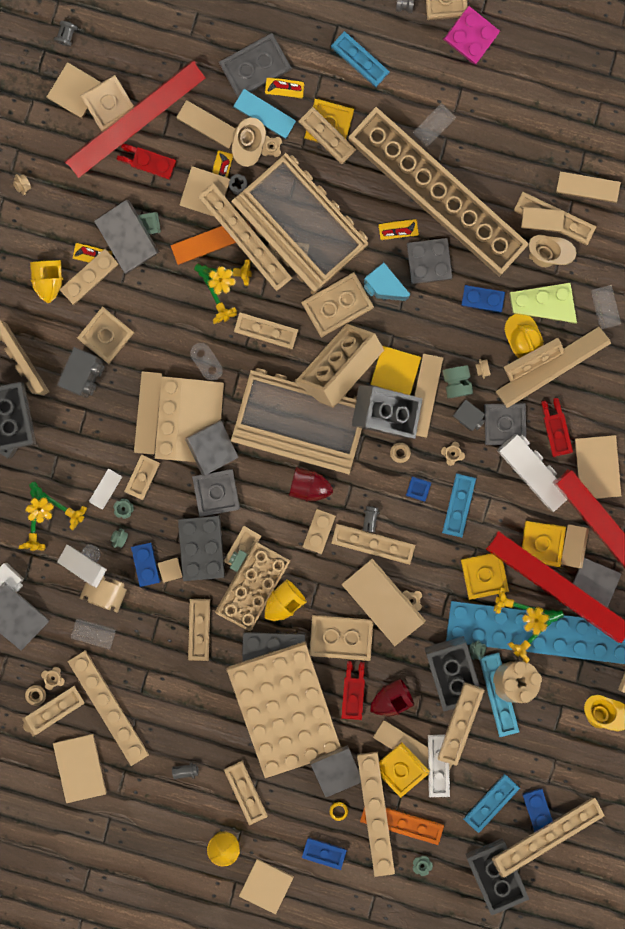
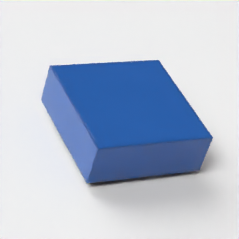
[405,476,431,502]

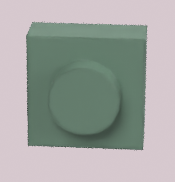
[138,212,161,234]
[229,549,247,572]

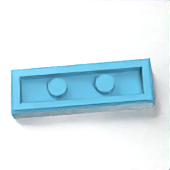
[233,89,296,139]

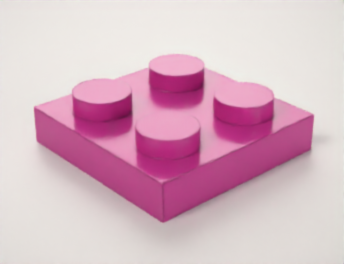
[443,6,500,65]

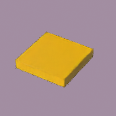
[304,99,354,143]
[371,346,421,395]
[521,521,566,567]
[461,553,509,600]
[379,742,430,798]

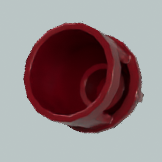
[289,467,333,502]
[370,678,415,716]

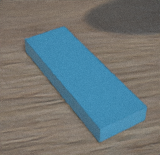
[331,31,390,88]
[442,474,476,538]
[463,773,520,833]

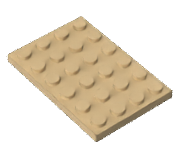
[227,642,341,778]

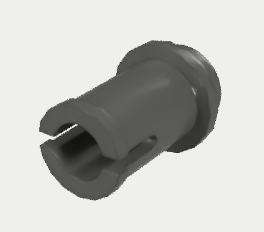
[362,506,380,532]
[172,762,199,780]

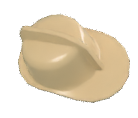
[232,117,266,167]
[529,235,576,268]

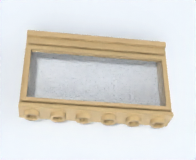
[231,153,369,295]
[231,368,362,475]

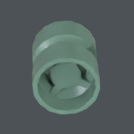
[442,366,473,399]

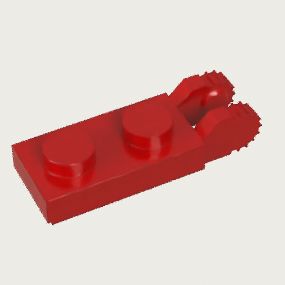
[116,143,176,180]
[541,398,573,457]
[341,661,365,720]

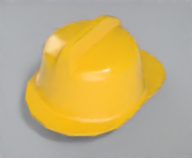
[504,314,544,358]
[584,695,625,731]

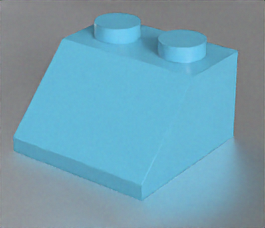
[364,263,410,301]

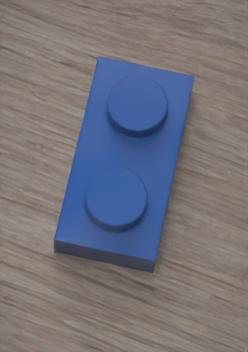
[461,285,505,313]
[131,543,160,587]
[522,788,553,832]
[302,837,347,870]

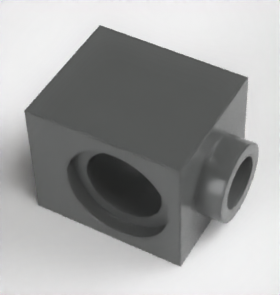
[452,400,485,431]

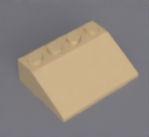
[155,377,224,462]

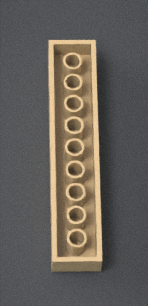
[348,107,529,277]

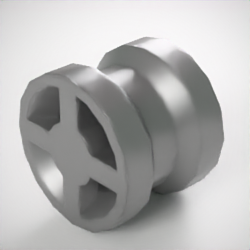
[396,0,414,13]

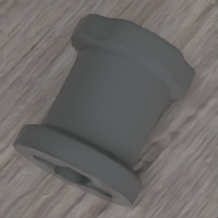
[54,21,77,47]
[229,174,248,195]

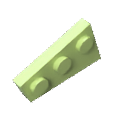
[509,283,577,324]

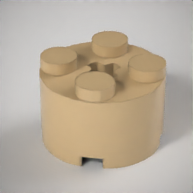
[79,576,127,613]
[493,661,542,703]

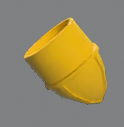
[30,260,63,303]
[265,579,307,621]
[207,832,240,866]

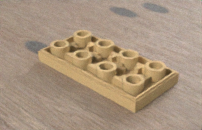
[0,320,49,396]
[215,541,290,632]
[342,559,426,646]

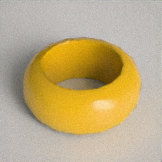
[329,802,348,821]

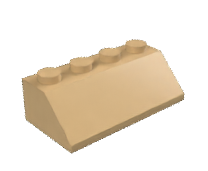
[296,324,384,408]

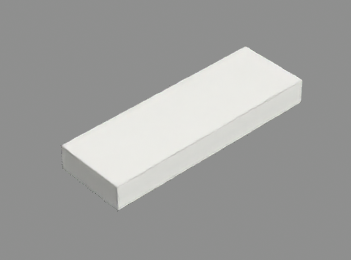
[57,545,106,588]
[428,734,450,797]

